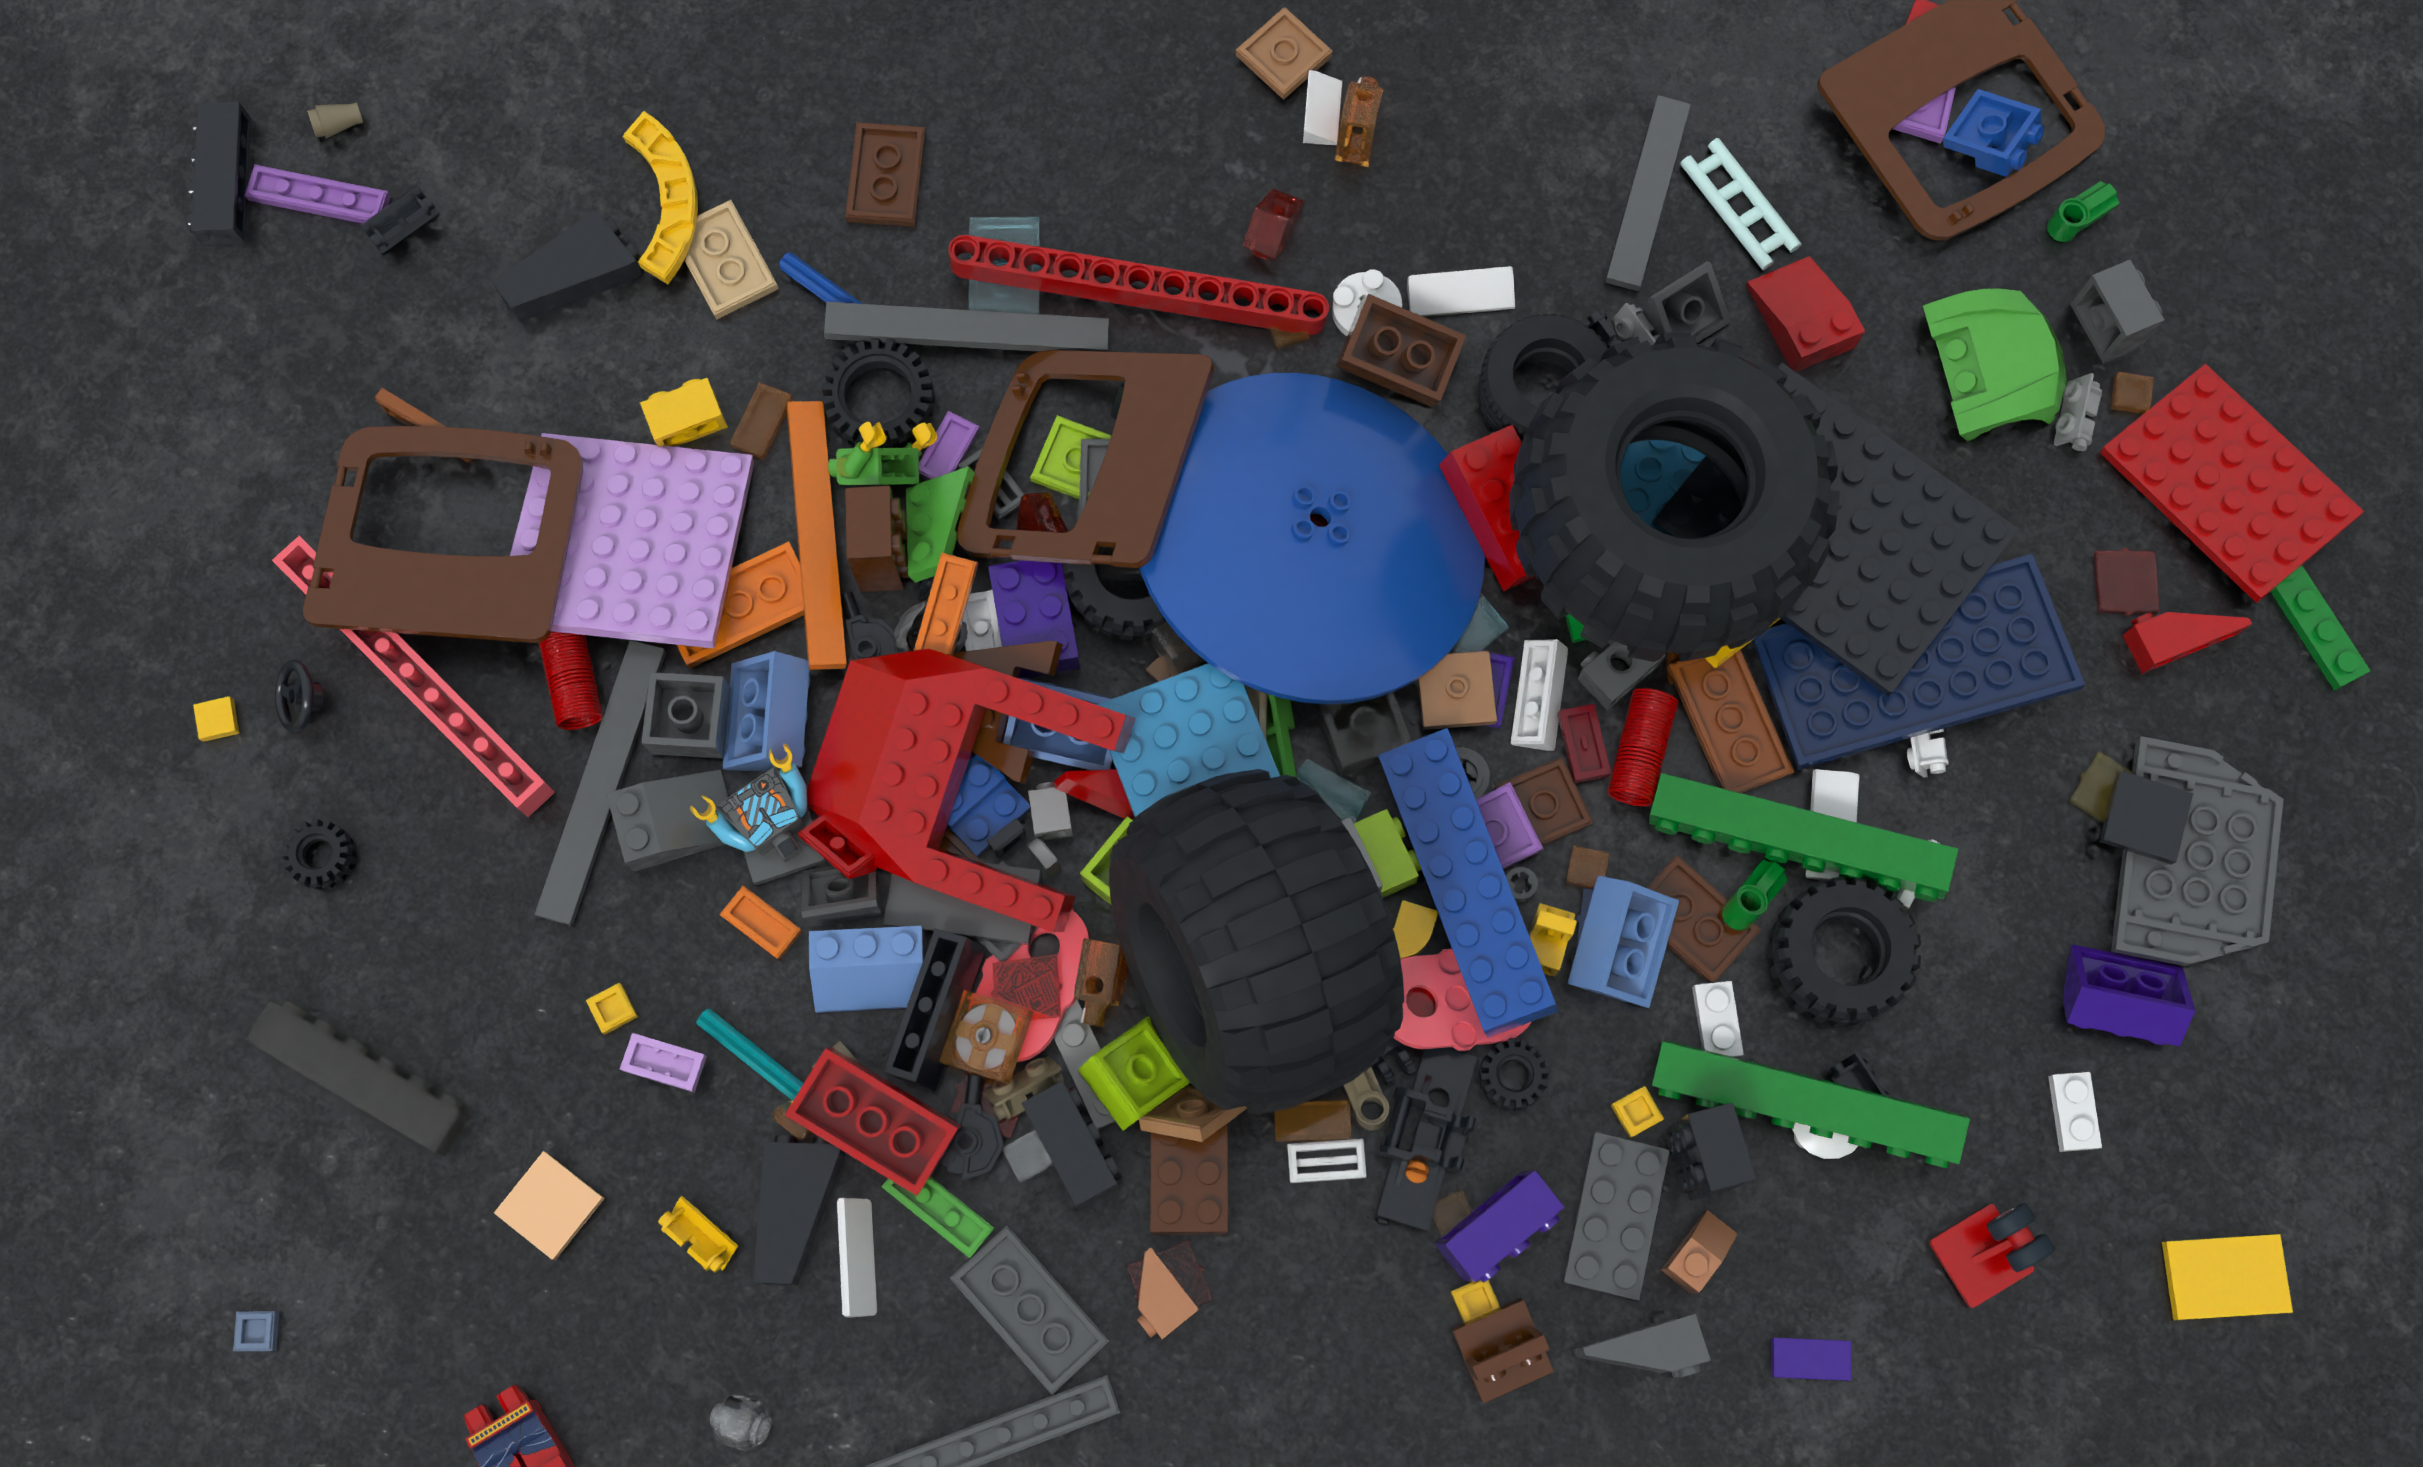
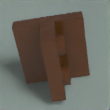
[1451,1298,1554,1403]

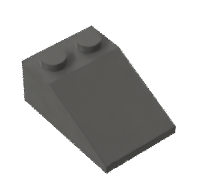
[606,770,729,872]
[1572,1314,1711,1378]

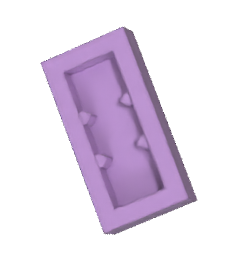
[620,1033,707,1093]

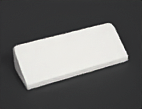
[1407,266,1515,317]
[1511,640,1568,751]
[1806,769,1859,882]
[837,1198,877,1318]

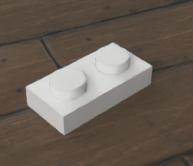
[963,590,1002,651]
[1692,981,1744,1058]
[2048,1072,2102,1152]

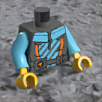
[690,743,807,862]

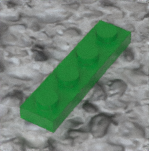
[2271,566,2370,691]

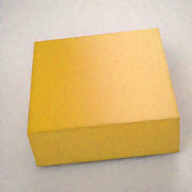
[193,696,240,742]
[586,982,638,1035]
[1611,1086,1664,1138]
[1451,1280,1500,1323]

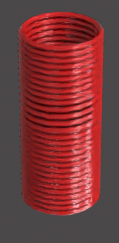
[539,631,603,730]
[1607,688,1679,806]

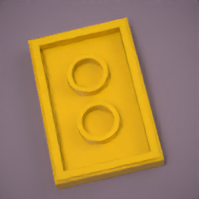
[2162,1234,2293,1320]

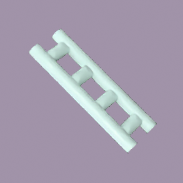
[1680,138,1802,270]

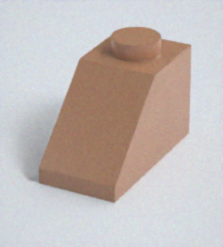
[1661,1210,1738,1295]
[1137,1248,1199,1339]

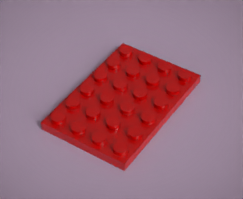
[2100,364,2364,603]

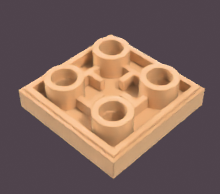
[494,1151,605,1261]

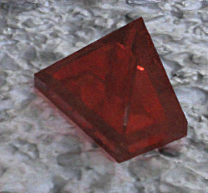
[1016,492,1068,533]

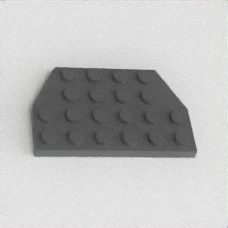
[2111,736,2284,966]

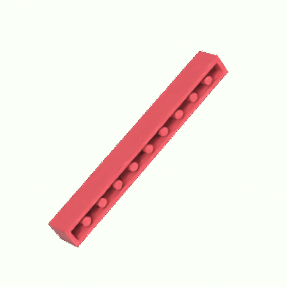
[272,535,555,817]

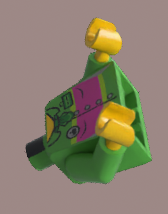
[828,422,937,485]

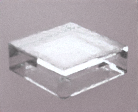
[1002,1130,1053,1183]

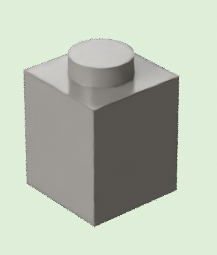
[1028,782,1073,841]

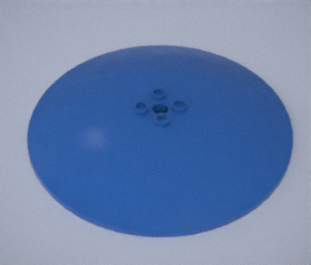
[1139,373,1485,704]

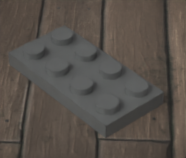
[1562,1132,1670,1302]

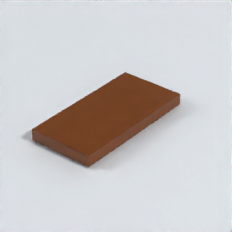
[1667,650,1794,794]

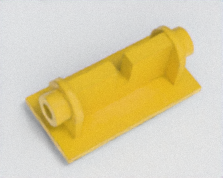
[658,1196,738,1273]

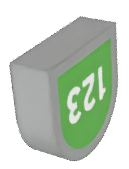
[1026,838,1061,879]

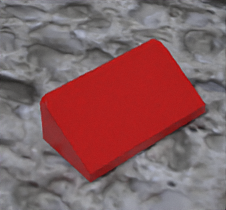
[798,814,877,879]

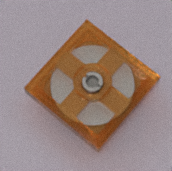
[939,990,1034,1084]

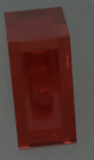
[1243,188,1305,259]

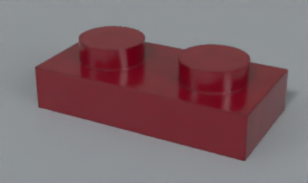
[1557,704,1611,783]

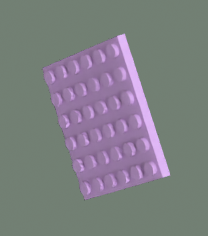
[510,433,754,649]

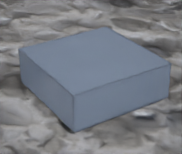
[233,1311,279,1352]

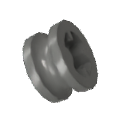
[1506,867,1538,903]

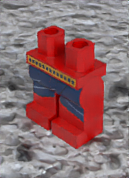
[464,1385,575,1467]

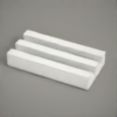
[1287,1139,1366,1183]

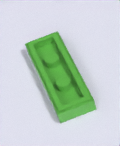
[881,1177,995,1259]

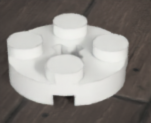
[1332,269,1402,336]

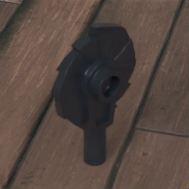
[840,592,899,673]
[940,1075,1004,1180]

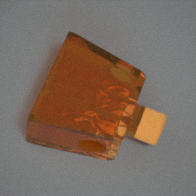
[1335,76,1383,167]
[1074,938,1128,1027]

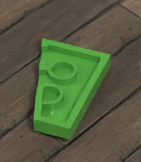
[906,466,975,583]

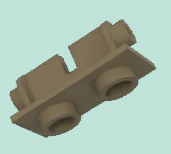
[983,1056,1066,1121]

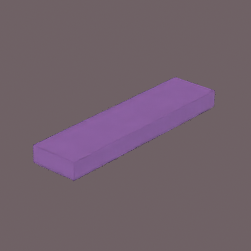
[244,164,391,223]

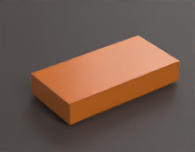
[719,886,803,960]

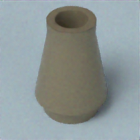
[307,102,363,139]

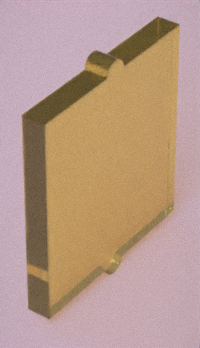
[2068,752,2132,823]

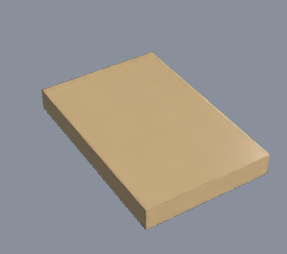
[684,200,779,320]

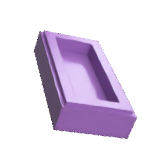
[919,411,980,480]

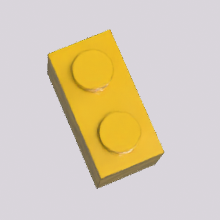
[640,378,728,447]

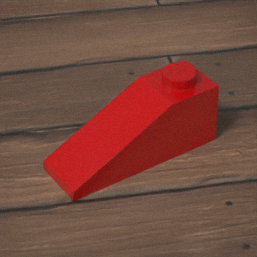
[2122,612,2252,674]
[1054,769,1135,820]

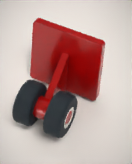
[1929,1203,2055,1308]

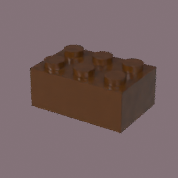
[1335,294,1467,407]
[845,486,910,592]
[1150,1124,1228,1235]

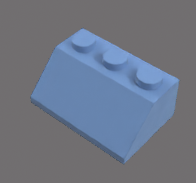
[723,651,810,772]
[1003,677,1114,770]
[1567,876,1679,1008]
[809,926,927,1013]

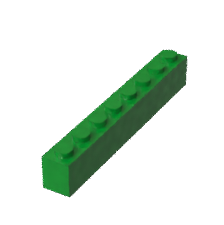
[1649,773,1958,902]
[1652,1040,1970,1168]

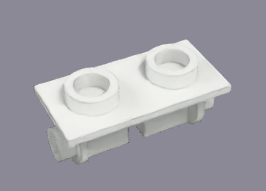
[1907,729,1949,778]

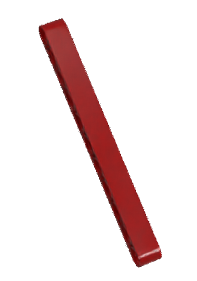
[949,235,1329,335]

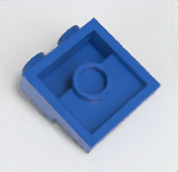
[1943,89,2044,177]
[947,754,1031,858]

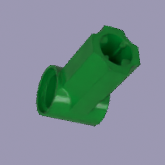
[2047,181,2119,242]
[1722,859,1788,931]

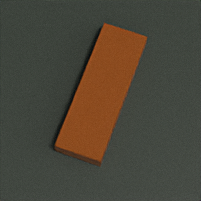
[375,388,474,463]

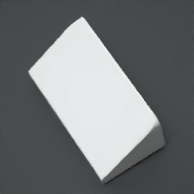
[1303,70,1342,145]

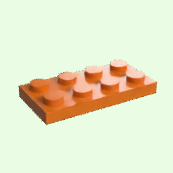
[677,542,804,669]

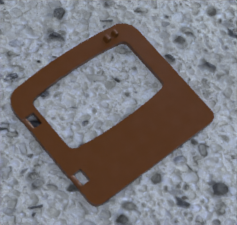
[1817,0,2105,241]
[957,350,1215,568]
[303,426,583,643]

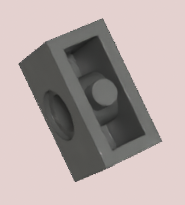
[1578,640,1666,710]

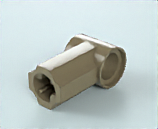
[1343,1067,1389,1131]

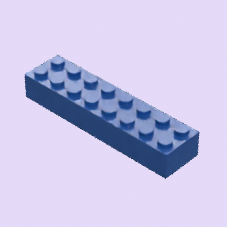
[1378,728,1559,1038]

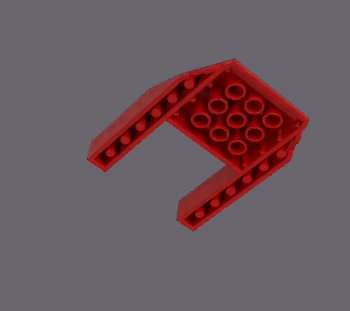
[807,648,1136,932]

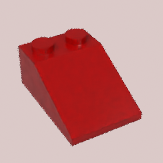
[1746,256,1865,372]

